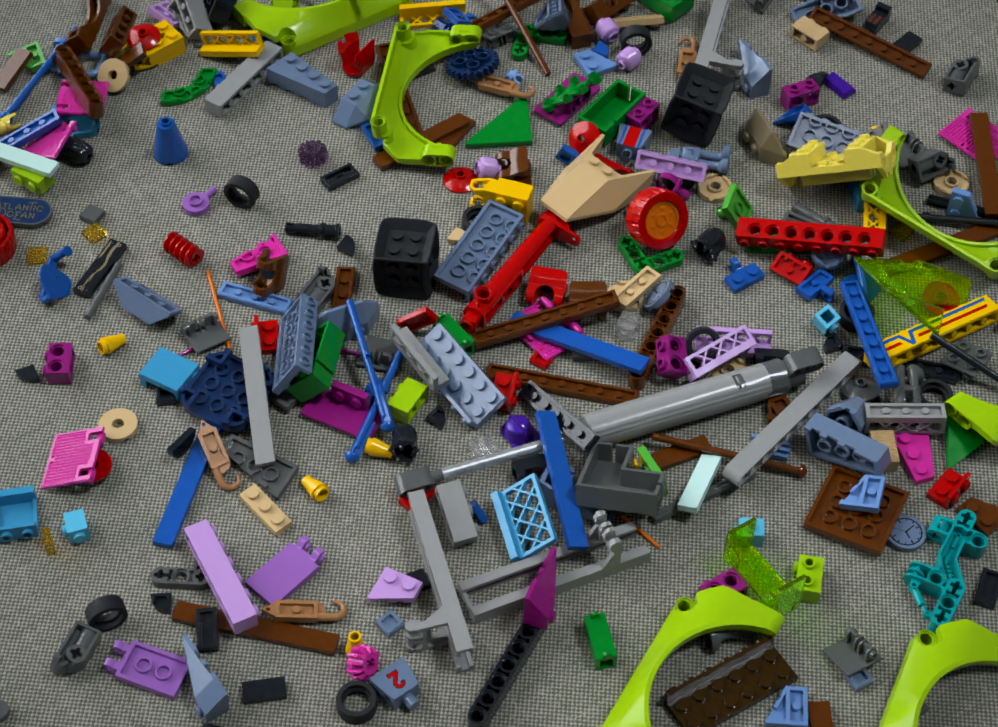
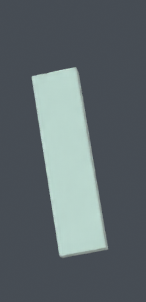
[0,142,60,178]
[677,454,721,514]

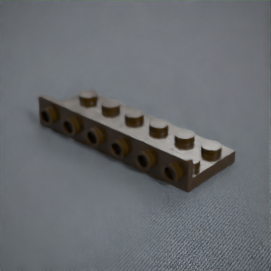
[664,635,798,727]

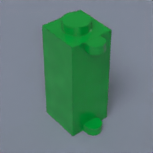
[432,313,475,355]
[583,611,617,671]

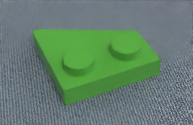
[8,41,46,73]

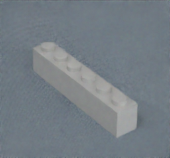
[204,40,283,119]

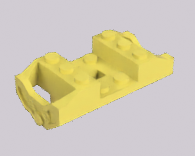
[775,134,897,188]

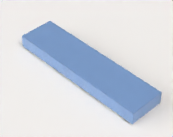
[217,281,294,316]

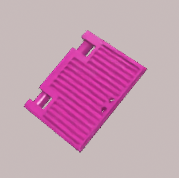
[55,79,109,118]
[938,108,998,160]
[19,121,78,159]
[507,296,586,360]
[40,426,106,490]

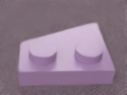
[147,0,180,29]
[367,567,423,603]

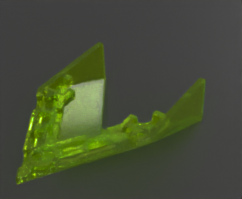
[854,257,973,335]

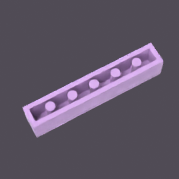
[184,519,260,635]

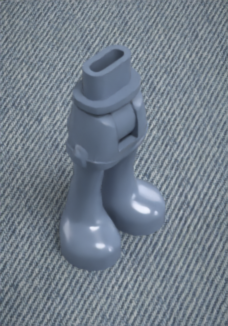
[669,145,731,175]

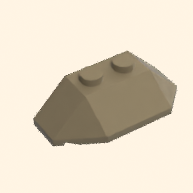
[743,108,787,166]

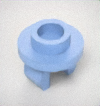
[505,68,524,85]

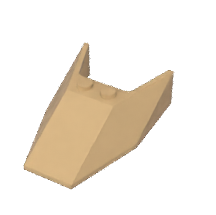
[540,133,655,222]

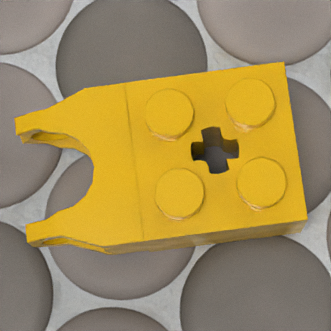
[120,20,186,70]
[469,177,534,225]

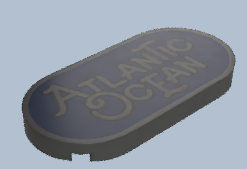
[0,195,53,229]

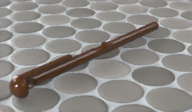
[504,0,551,77]
[652,432,807,479]

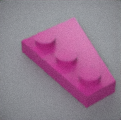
[230,233,288,277]
[894,433,934,485]

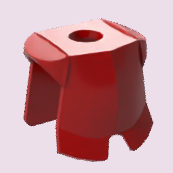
[337,32,375,77]

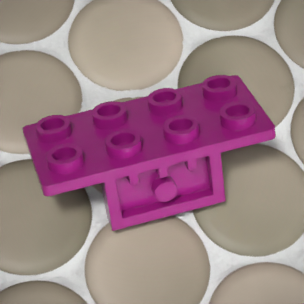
[534,73,601,126]
[301,380,382,438]

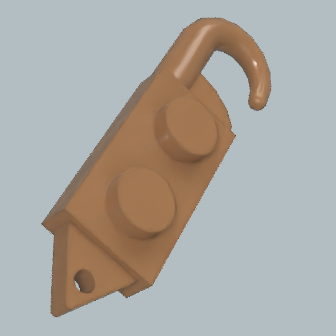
[676,36,698,78]
[472,75,536,99]
[197,420,241,491]
[262,600,347,623]

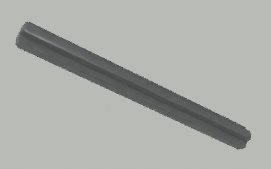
[650,472,756,524]

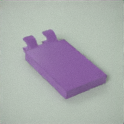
[245,535,326,605]
[103,640,189,700]

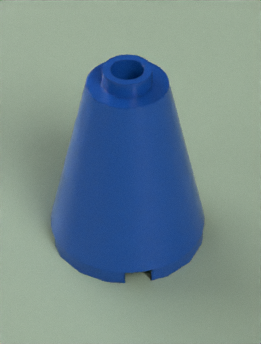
[153,117,188,165]

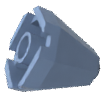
[825,396,866,433]

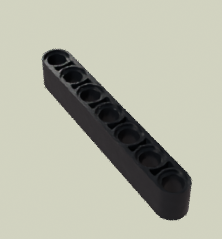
[468,623,545,727]

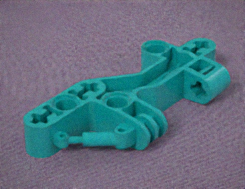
[903,509,988,634]

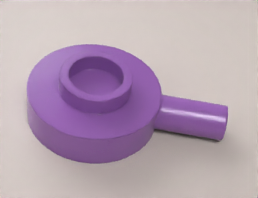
[182,186,217,217]

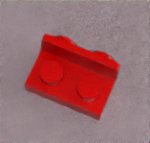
[769,250,814,286]
[251,315,279,355]
[494,371,522,414]
[926,467,971,510]

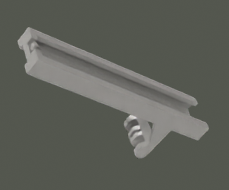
[695,0,744,91]
[404,489,474,674]
[458,510,650,624]

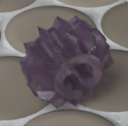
[298,139,328,168]

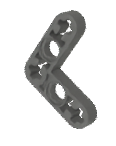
[151,559,210,590]

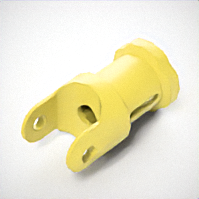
[0,113,21,135]

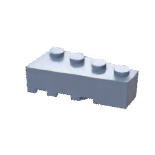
[266,52,338,108]
[804,412,891,476]

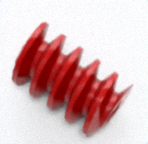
[163,231,204,268]

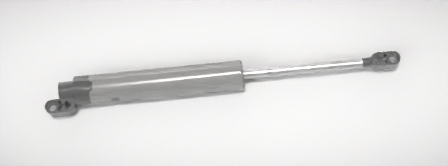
[393,346,825,498]

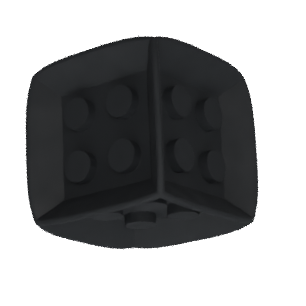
[661,62,735,146]
[372,217,440,299]

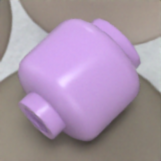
[595,18,620,43]
[617,46,642,71]
[474,157,501,179]

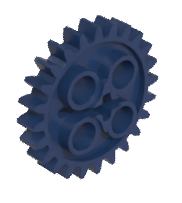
[445,46,500,82]

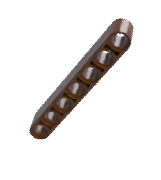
[55,45,104,119]
[628,285,686,391]

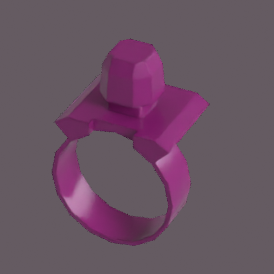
[655,172,691,201]

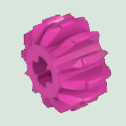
[345,644,381,682]

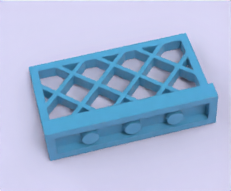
[490,473,558,562]

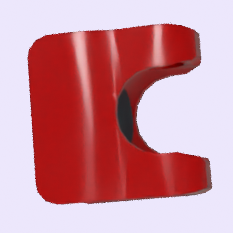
[526,266,568,307]

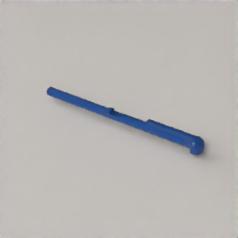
[0,26,78,121]
[346,299,395,433]
[345,349,403,463]

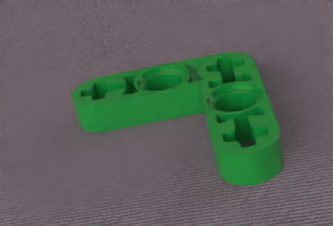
[512,24,567,62]
[618,235,684,275]

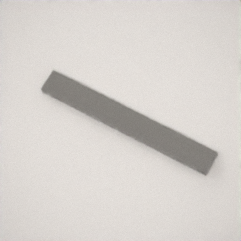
[238,325,276,468]

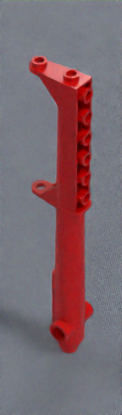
[460,153,634,333]

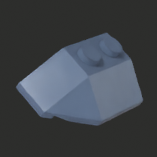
[534,0,570,31]
[332,78,380,130]
[113,276,182,325]
[316,300,380,343]

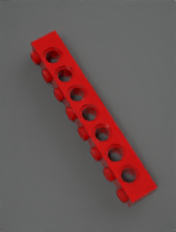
[735,217,887,258]

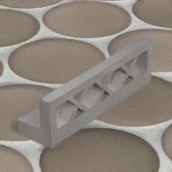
[390,324,450,392]
[864,403,947,434]

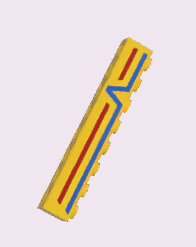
[863,295,998,368]

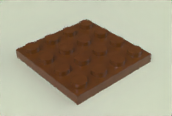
[803,464,910,557]

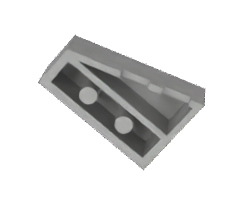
[166,0,213,40]
[433,479,480,548]

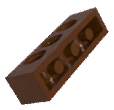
[100,5,137,58]

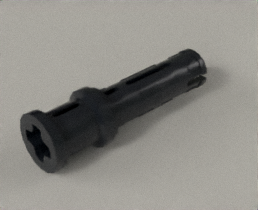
[285,222,341,240]

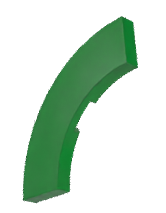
[160,68,218,107]

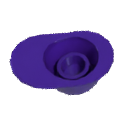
[501,414,541,447]

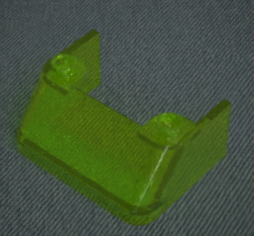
[723,517,807,612]

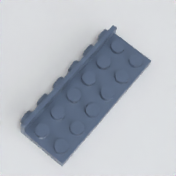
[786,112,864,155]
[433,199,525,302]
[272,293,318,395]
[420,323,508,430]

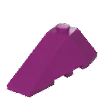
[522,547,557,631]

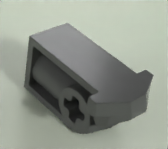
[943,56,980,96]
[907,148,956,183]
[297,264,335,316]
[50,620,102,675]

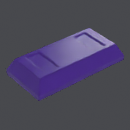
[824,72,856,99]

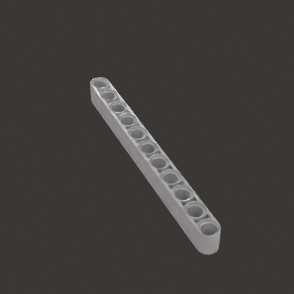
[722,351,862,487]

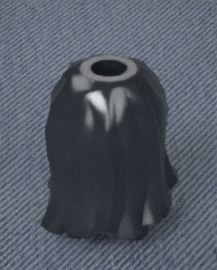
[59,133,94,164]
[690,227,726,262]
[388,423,419,464]

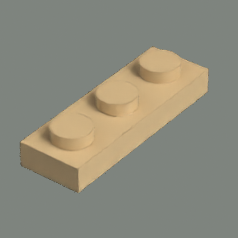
[612,14,664,30]
[616,266,661,311]
[239,484,293,537]

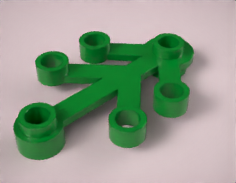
[541,71,603,112]

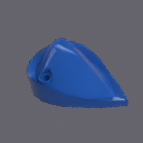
[773,104,812,125]

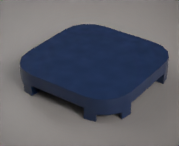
[180,349,273,432]

